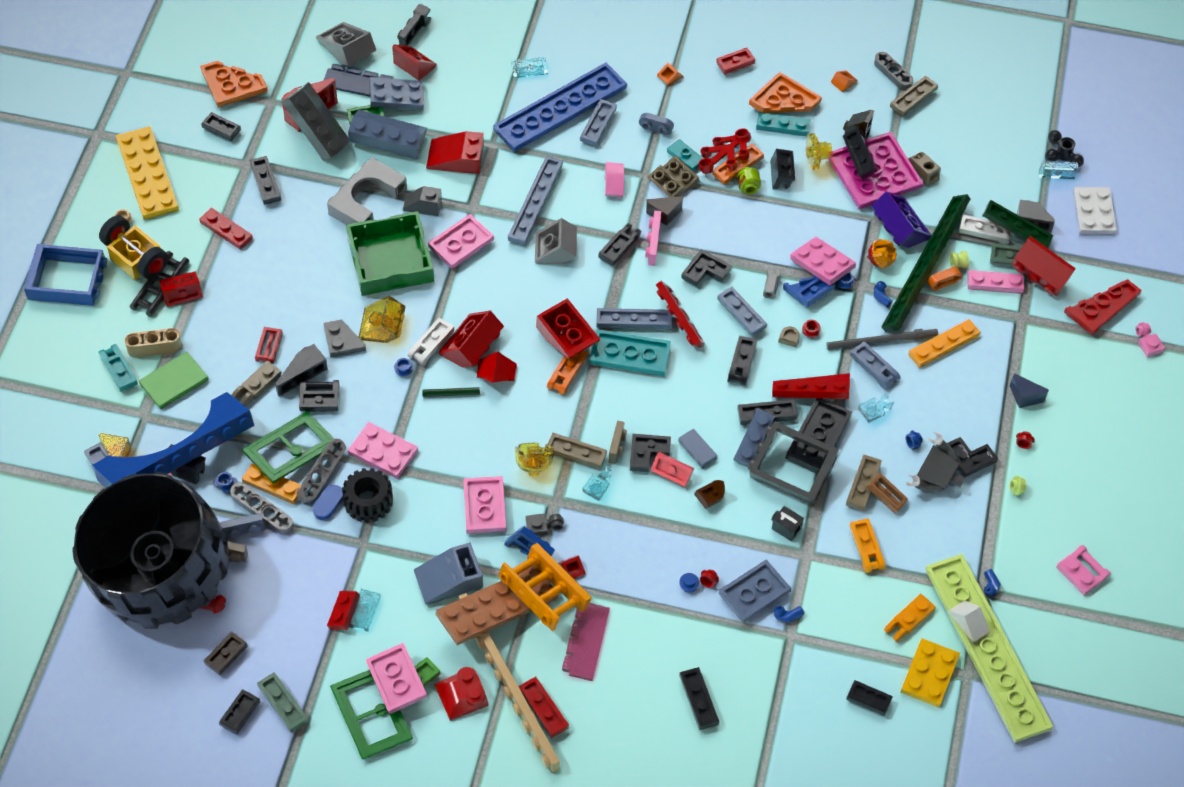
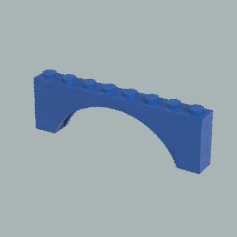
[92,392,255,488]

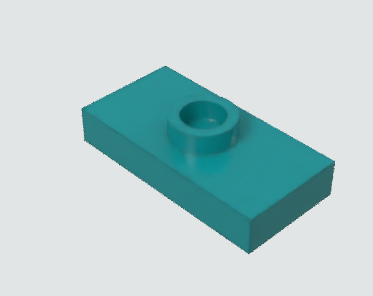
[667,139,703,171]

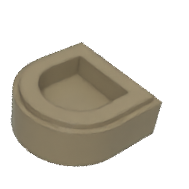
[778,326,800,347]

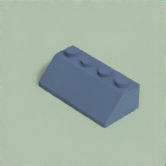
[348,110,427,159]

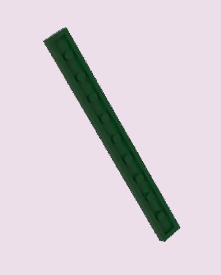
[881,194,971,332]

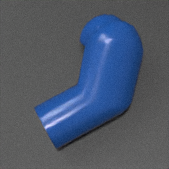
[874,281,893,308]
[984,569,1001,597]
[774,606,805,623]

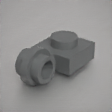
[525,513,564,536]

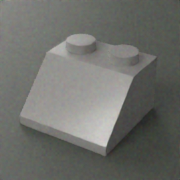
[535,218,577,264]

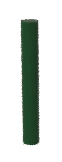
[422,387,480,397]

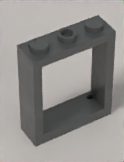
[748,421,839,506]

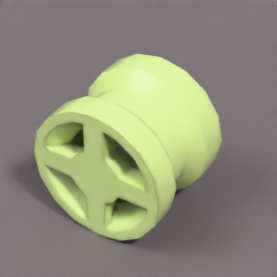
[949,251,969,269]

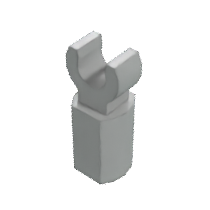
[763,267,781,299]

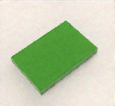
[138,352,209,409]

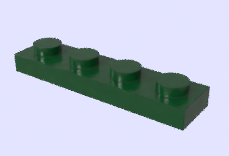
[982,199,1054,248]

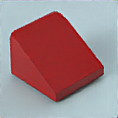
[558,555,586,579]

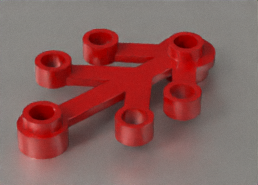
[698,128,752,174]

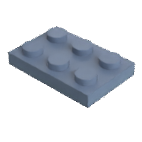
[369,77,424,110]
[718,559,791,623]

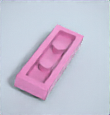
[645,211,661,266]
[967,270,1024,294]

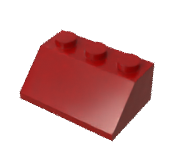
[1011,236,1076,296]
[438,310,504,368]

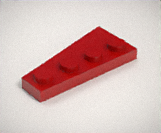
[1064,279,1142,335]
[655,280,705,348]
[772,373,850,399]

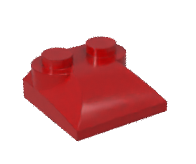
[434,667,488,721]

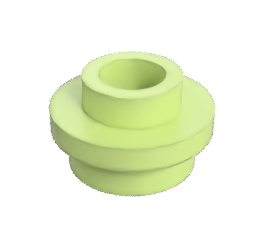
[1009,476,1026,495]

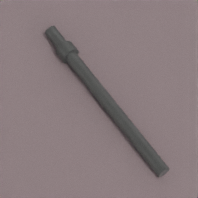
[826,329,938,350]

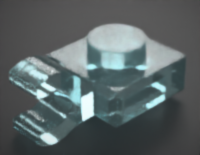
[582,466,612,501]

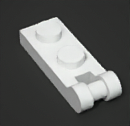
[959,214,1011,245]
[407,318,454,366]

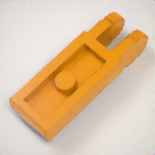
[884,594,936,642]

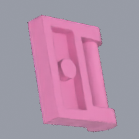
[1056,545,1111,595]

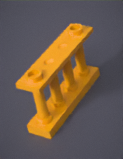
[498,543,592,631]

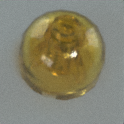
[515,442,554,476]

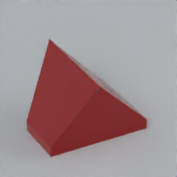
[477,351,517,383]

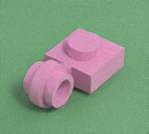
[1135,322,1165,357]

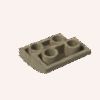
[648,156,700,197]

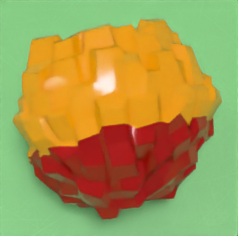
[867,239,897,268]

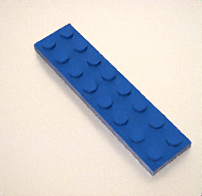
[493,62,627,152]

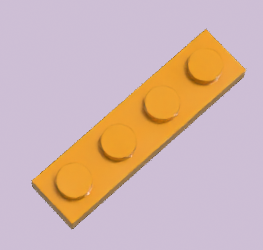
[908,319,980,368]

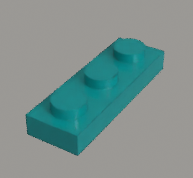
[756,112,811,137]

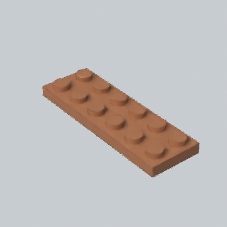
[435,566,559,645]

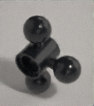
[1045,130,1084,168]

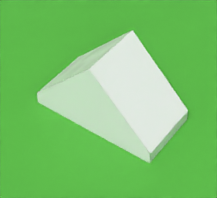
[948,601,990,643]

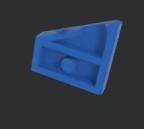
[504,526,555,556]

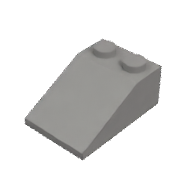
[316,22,376,66]

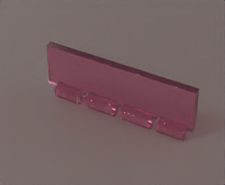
[562,603,610,681]

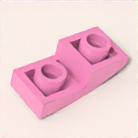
[604,162,624,197]

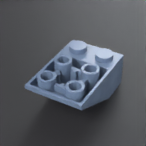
[413,542,483,605]

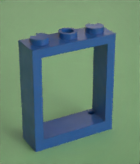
[24,244,108,306]

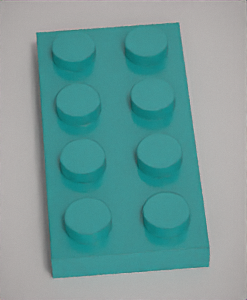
[590,329,671,376]

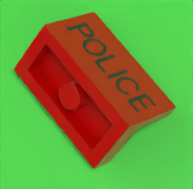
[159,271,203,307]

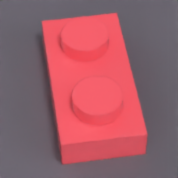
[650,452,694,487]

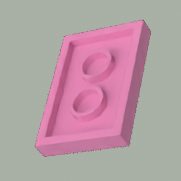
[428,214,494,269]
[790,237,856,285]
[347,422,418,479]
[463,476,506,534]
[365,643,428,715]

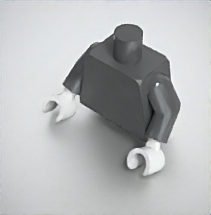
[906,432,965,493]

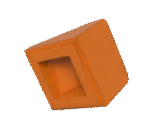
[657,62,683,86]
[831,70,858,91]

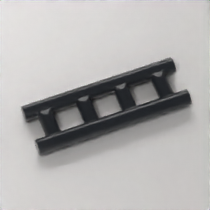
[129,251,190,317]

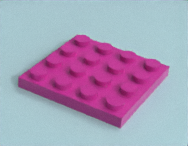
[827,132,924,209]

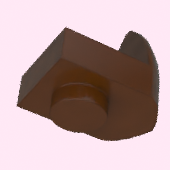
[694,480,725,509]

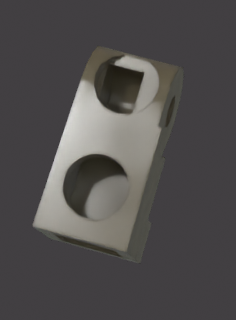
[908,152,941,187]

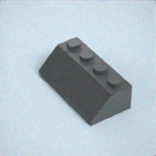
[281,82,349,161]

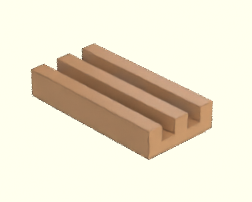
[866,472,908,513]

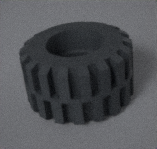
[342,468,393,523]

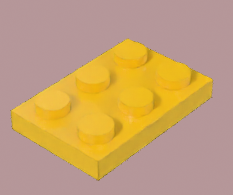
[900,638,960,708]

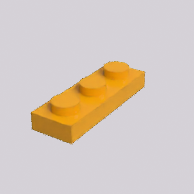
[242,464,301,505]

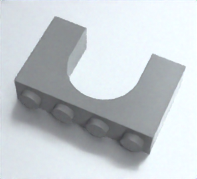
[327,157,407,225]

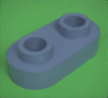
[639,113,674,135]

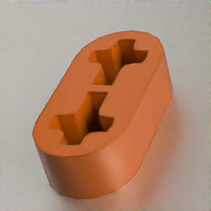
[927,267,962,291]

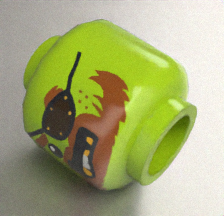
[737,167,761,194]

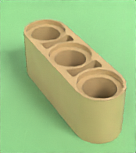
[124,328,183,357]

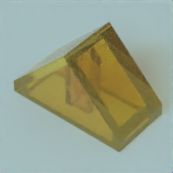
[98,433,131,457]

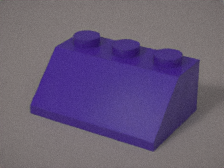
[871,191,932,248]

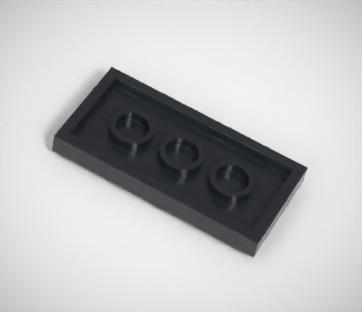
[785,398,852,473]

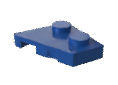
[783,276,835,307]

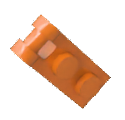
[547,351,588,395]

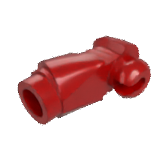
[199,595,227,614]

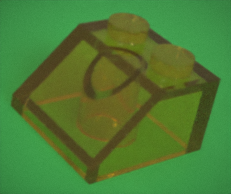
[358,296,406,343]

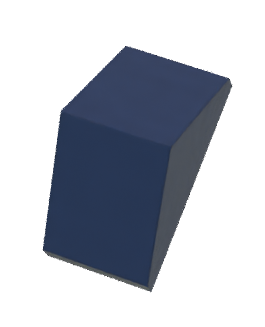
[1010,373,1049,408]

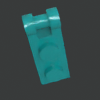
[98,344,138,392]

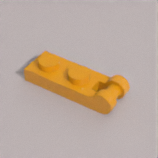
[849,518,885,573]

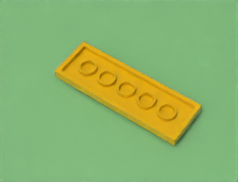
[116,126,179,220]

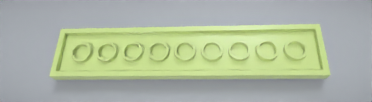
[925,554,1053,743]

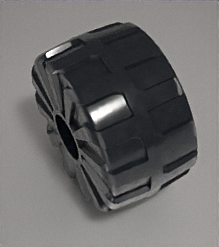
[72,472,230,629]

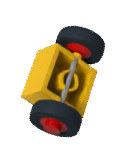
[99,215,169,280]

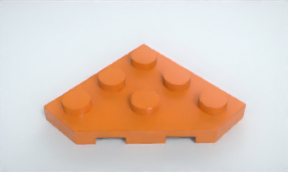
[200,61,268,107]
[748,72,822,113]

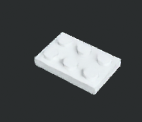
[1073,187,1117,235]

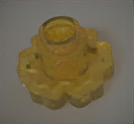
[805,133,833,170]

